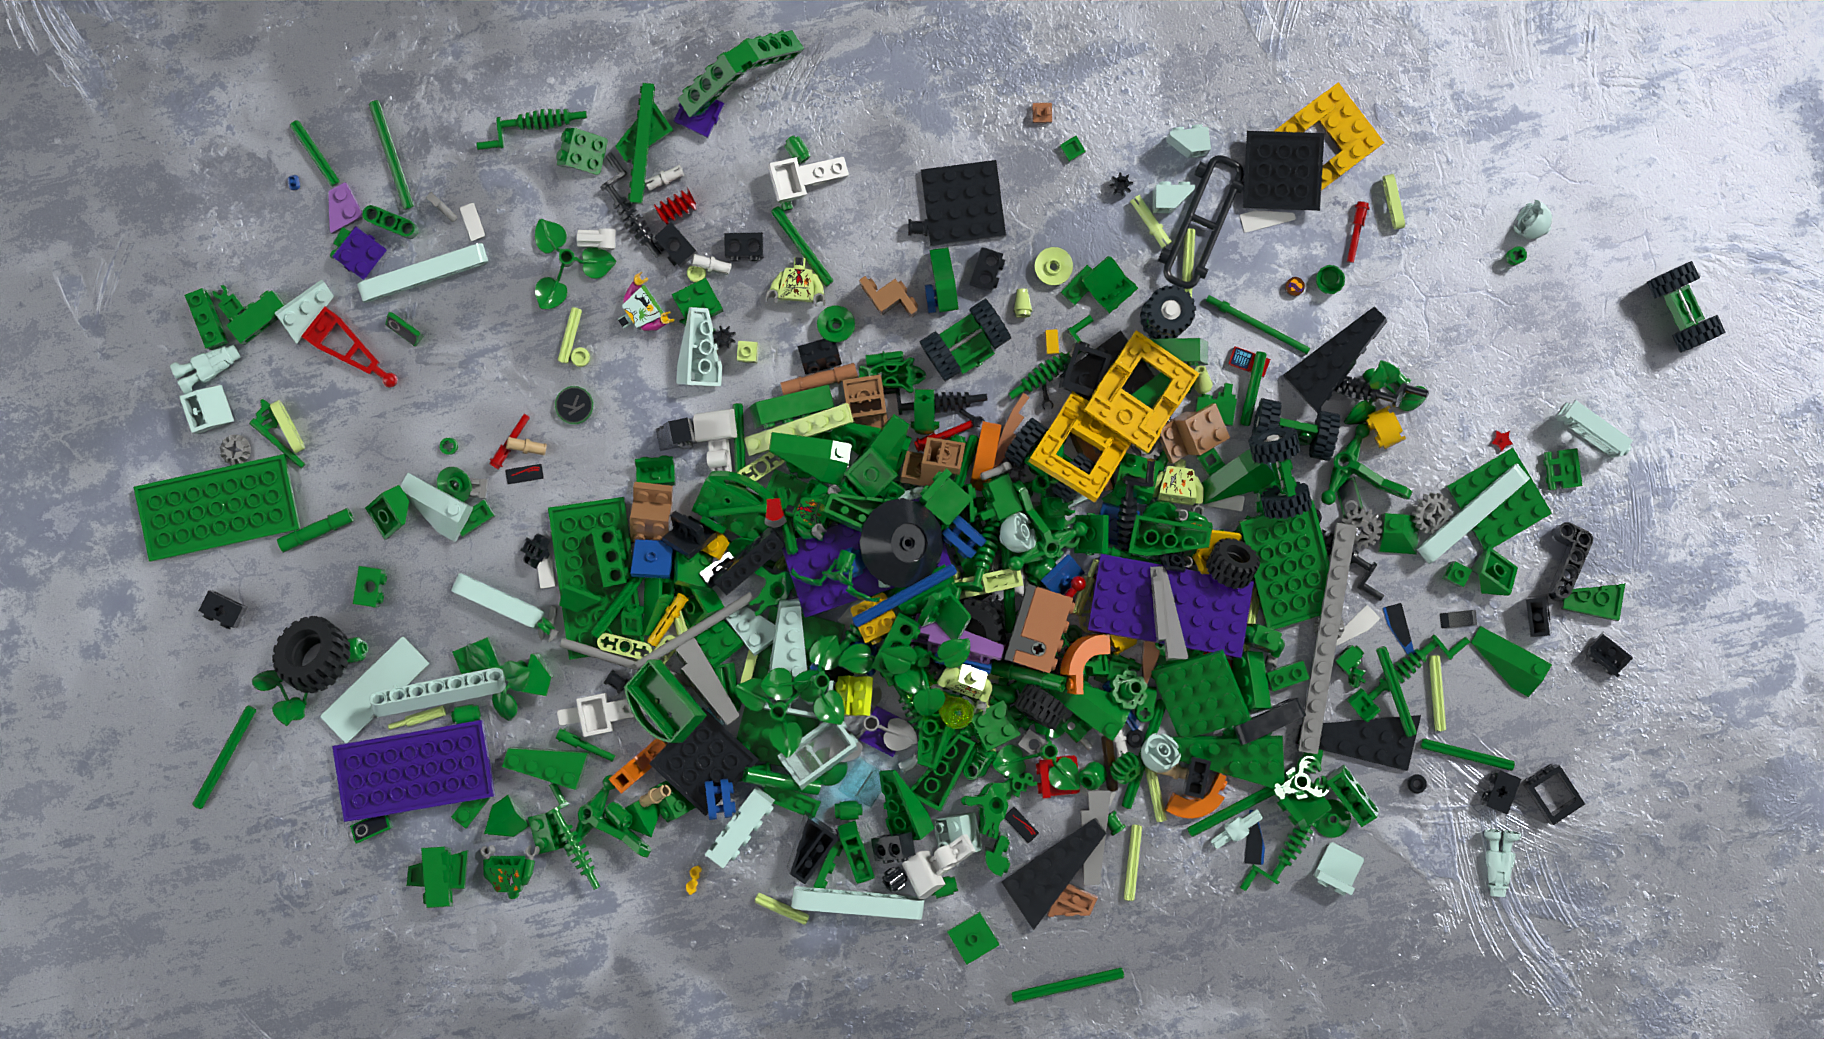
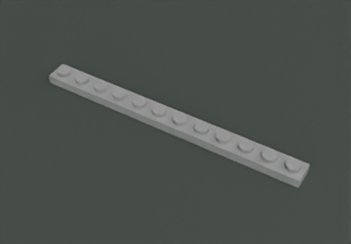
[1298,523,1357,754]

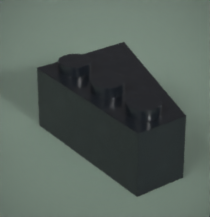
[655,417,697,451]
[787,811,839,884]

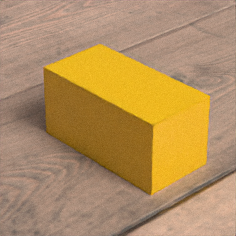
[1045,329,1059,355]

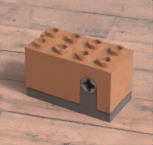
[1004,584,1075,673]

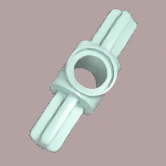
[1211,810,1263,849]

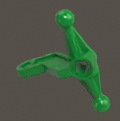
[1321,423,1413,505]
[1008,480,1087,571]
[565,775,652,858]

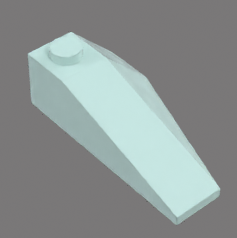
[676,307,722,386]
[400,473,473,542]

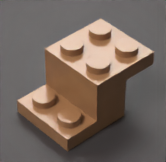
[859,276,918,318]
[843,374,888,428]
[1159,403,1230,463]
[900,437,965,487]
[630,482,673,543]

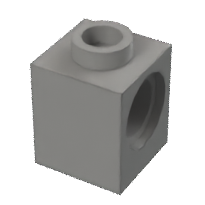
[1017,728,1047,758]

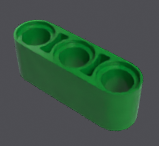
[362,205,419,239]

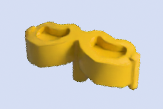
[686,865,702,895]

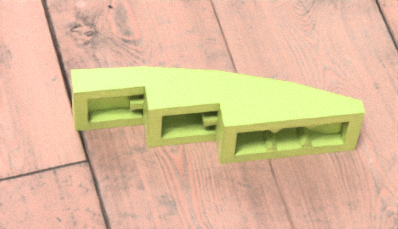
[954,569,1024,599]

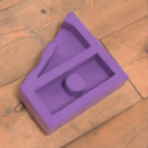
[328,182,363,234]

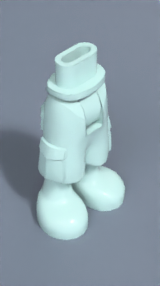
[170,344,241,394]
[1484,829,1521,897]

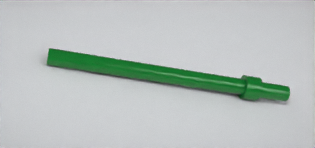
[1206,295,1310,354]

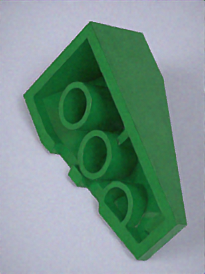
[769,432,851,486]
[1201,449,1275,504]
[1129,515,1212,556]
[1470,626,1552,697]
[917,687,966,770]

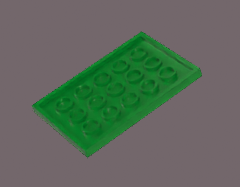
[1238,499,1329,630]

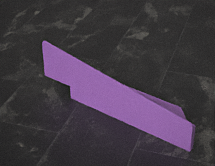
[911,613,1004,664]

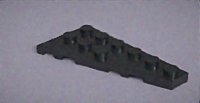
[1283,306,1387,414]
[1295,715,1421,771]
[1001,817,1107,930]

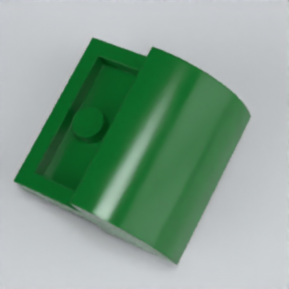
[984,831,1010,877]

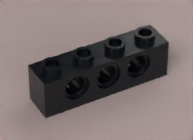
[712,527,785,596]

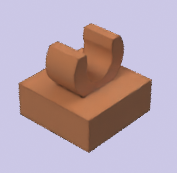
[1032,103,1052,123]

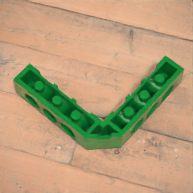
[677,30,804,117]

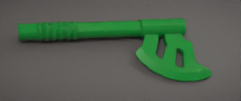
[249,399,306,469]

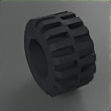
[1206,538,1260,589]
[1014,684,1067,730]

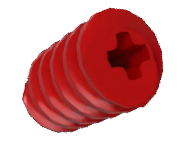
[654,187,697,225]

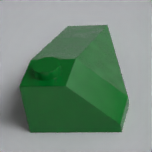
[852,414,910,471]
[830,423,912,479]
[668,550,724,629]
[1048,685,1130,741]
[879,770,934,840]

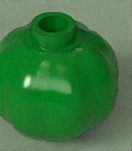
[1025,557,1057,588]

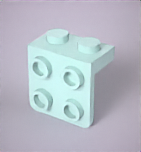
[1313,842,1364,896]

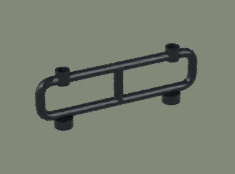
[1158,155,1244,289]

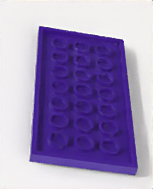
[782,497,951,618]
[1087,554,1254,658]
[332,720,496,822]

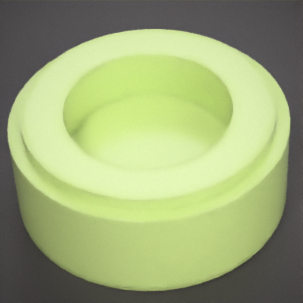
[687,265,706,283]
[570,347,590,367]

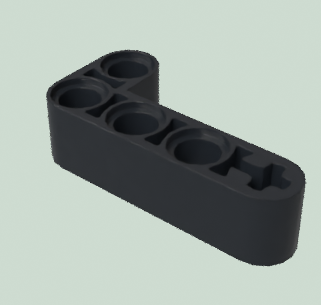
[1548,522,1594,601]
[1233,697,1306,745]

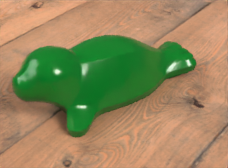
[859,357,927,393]

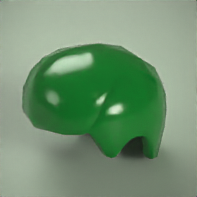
[1316,265,1345,294]

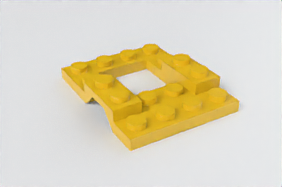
[1274,82,1385,191]
[1083,330,1200,454]
[1028,391,1131,502]

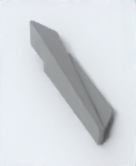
[1150,566,1188,661]
[676,638,739,726]
[1080,789,1111,885]

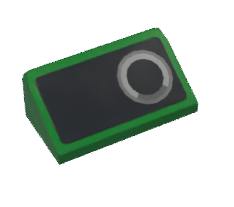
[385,312,424,347]
[1336,477,1363,516]
[350,815,393,844]

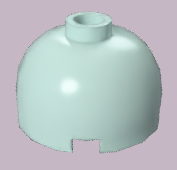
[1514,200,1552,239]
[999,513,1036,553]
[1141,733,1181,773]

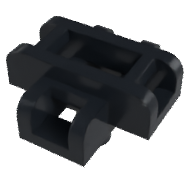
[520,533,551,569]

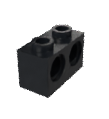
[724,232,764,262]
[970,247,1006,292]
[871,832,916,864]

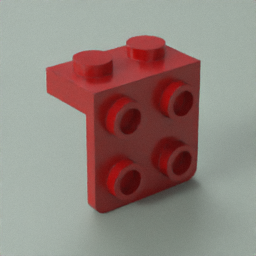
[1035,755,1080,798]

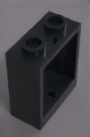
[1058,341,1112,399]
[1523,764,1585,825]

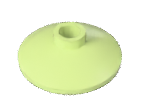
[1035,247,1073,285]

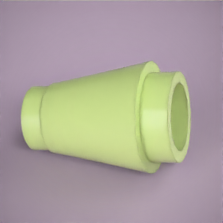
[1013,288,1032,318]
[1194,365,1213,394]

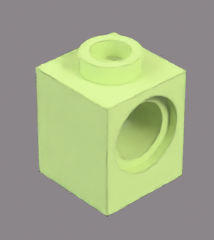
[737,341,759,363]

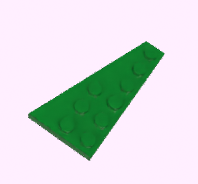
[1171,735,1285,789]

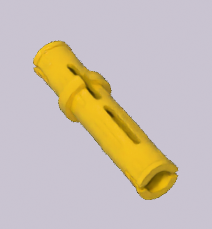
[647,593,688,647]

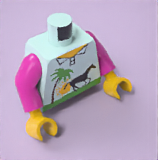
[617,272,675,331]

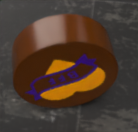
[1285,277,1305,297]

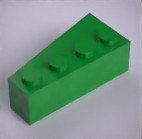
[749,385,835,429]
[910,734,978,811]
[502,747,590,790]

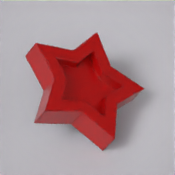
[1490,430,1513,452]

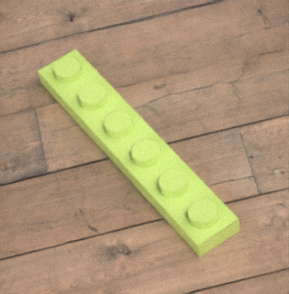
[744,403,854,456]

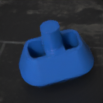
[287,175,300,190]

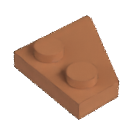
[1047,884,1098,917]

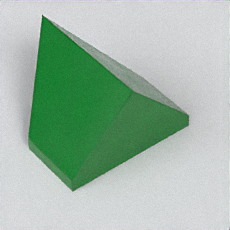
[484,794,530,837]
[625,800,660,837]

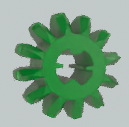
[1110,752,1143,785]

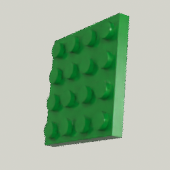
[1446,447,1552,550]
[1151,649,1251,737]

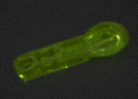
[928,681,974,729]

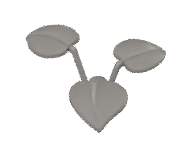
[829,674,918,762]

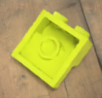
[835,676,873,716]

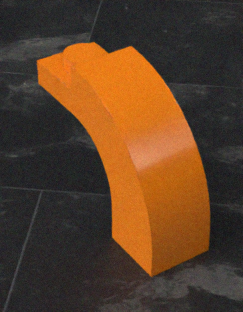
[970,421,1001,491]
[1060,634,1110,695]
[609,738,668,794]
[1165,772,1227,819]

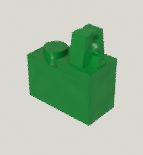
[1194,383,1237,427]
[977,474,1023,521]

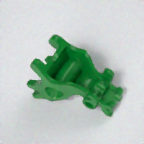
[749,566,797,616]
[960,772,1037,839]

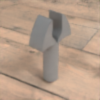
[426,192,457,222]
[980,462,1013,480]
[538,605,559,642]

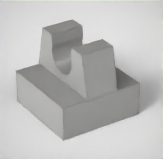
[469,478,488,499]

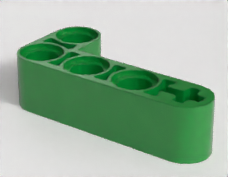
[929,247,959,313]

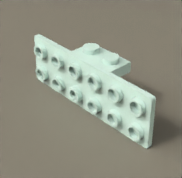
[320,637,429,743]

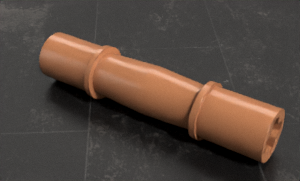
[780,363,858,395]

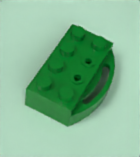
[691,471,775,540]
[624,659,707,743]

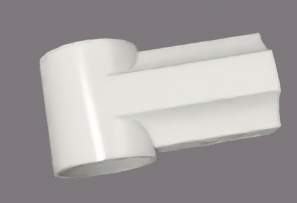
[577,228,616,250]

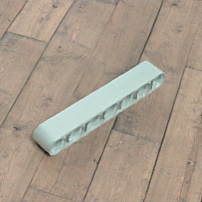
[357,243,489,303]
[1416,463,1530,564]
[369,668,506,717]
[791,886,925,920]

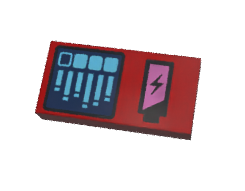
[1228,346,1271,378]

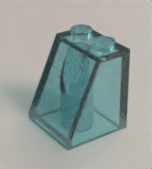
[838,754,884,807]

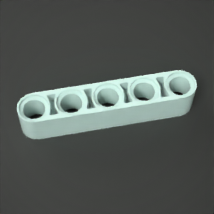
[451,573,544,629]

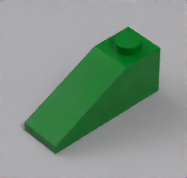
[837,820,875,884]

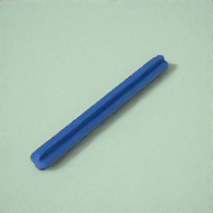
[852,564,957,627]

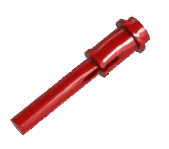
[1346,201,1370,263]
[489,414,530,470]
[914,420,973,452]

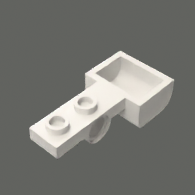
[768,157,849,203]
[693,409,737,482]
[576,693,646,737]
[902,834,975,899]

